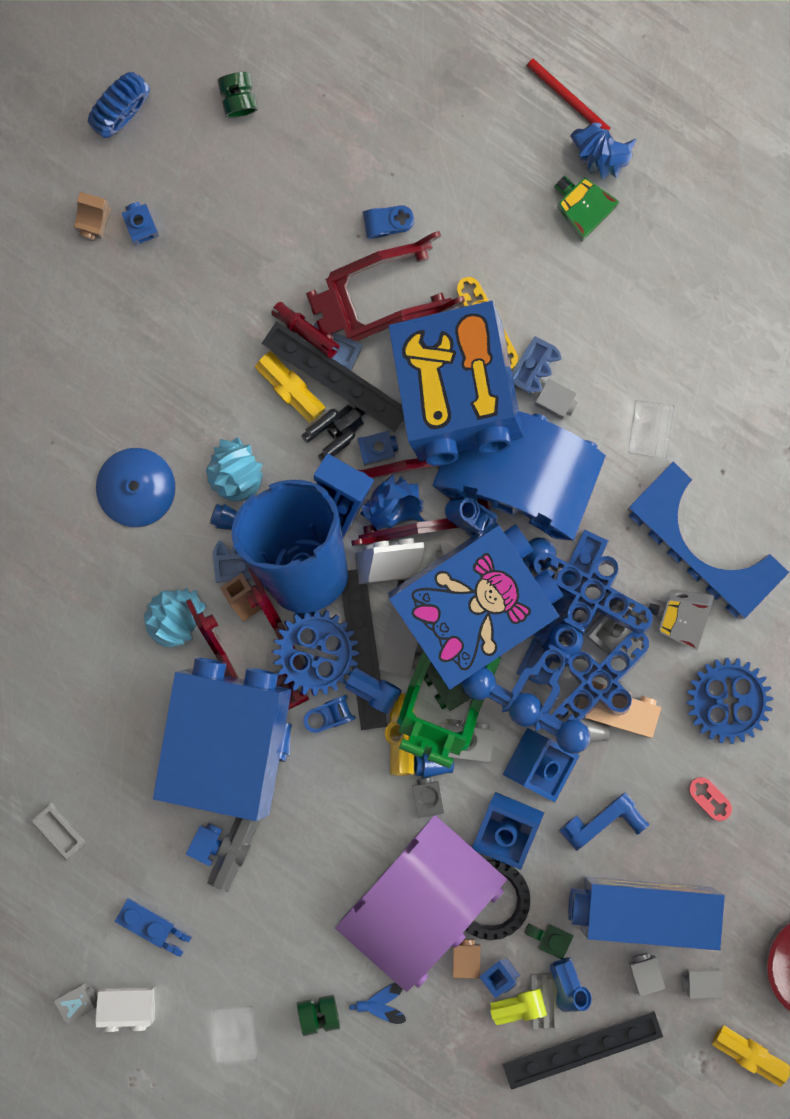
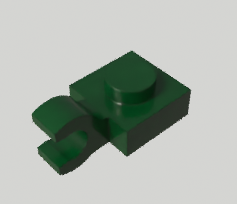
[524,923,574,959]

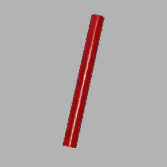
[526,58,611,131]

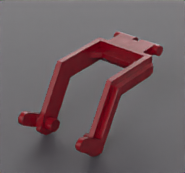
[306,231,465,342]
[351,458,491,546]
[186,568,310,710]

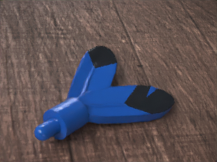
[349,983,406,1024]

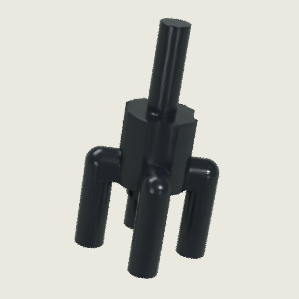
[301,404,366,462]

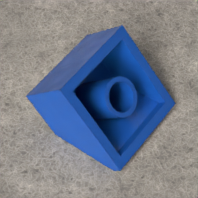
[502,727,580,802]
[472,792,545,870]

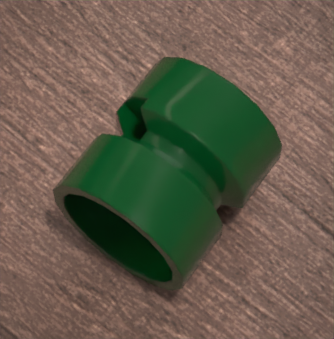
[217,72,258,118]
[297,994,340,1036]

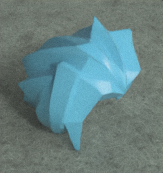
[206,437,263,502]
[144,588,206,647]

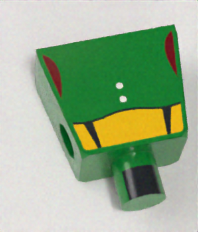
[554,176,619,242]

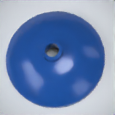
[96,448,176,527]

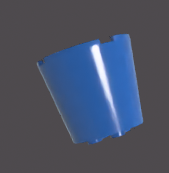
[232,480,348,613]

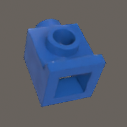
[121,202,159,246]
[357,431,399,466]
[186,822,222,866]
[479,958,521,999]

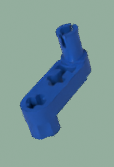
[559,792,650,851]

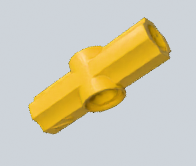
[254,351,326,424]
[384,693,414,776]
[711,1025,790,1087]

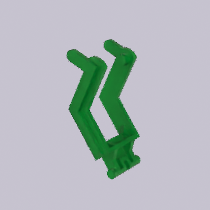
[397,650,501,769]

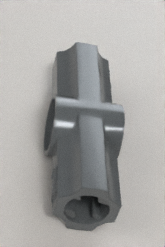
[207,817,260,892]

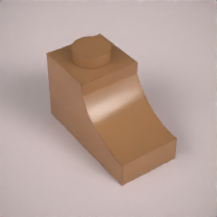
[74,192,111,240]

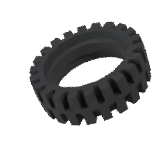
[465,860,530,940]

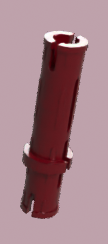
[271,302,340,358]

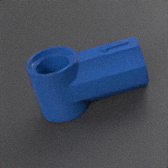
[344,668,402,714]
[549,957,592,1012]

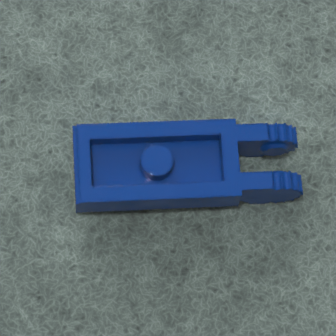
[115,898,192,957]

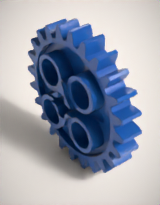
[271,610,359,696]
[686,657,773,744]

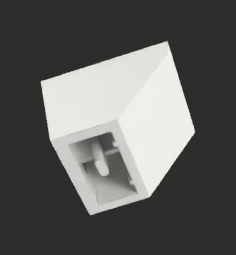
[355,538,424,585]
[96,987,155,1032]

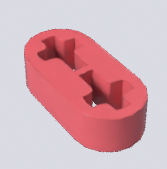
[688,777,732,821]

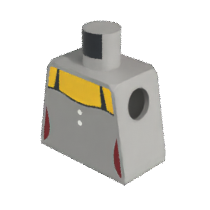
[648,590,714,650]

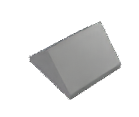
[584,600,647,661]

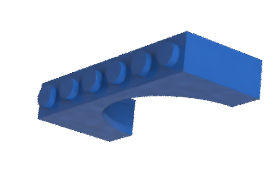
[627,461,789,619]

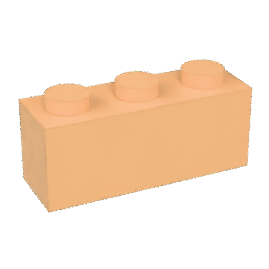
[574,681,662,738]

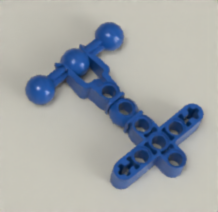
[523,537,649,721]
[462,553,653,754]

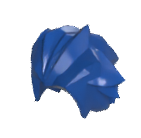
[570,123,637,180]
[360,474,426,529]

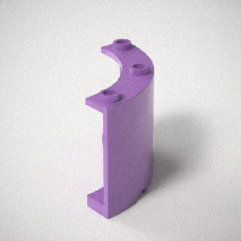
[335,815,507,992]

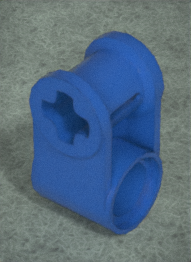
[362,205,414,239]
[445,498,498,537]
[303,694,356,733]

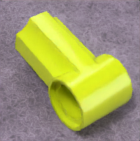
[490,989,547,1025]

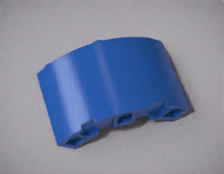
[432,411,606,541]

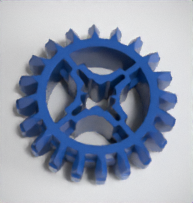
[87,72,150,138]

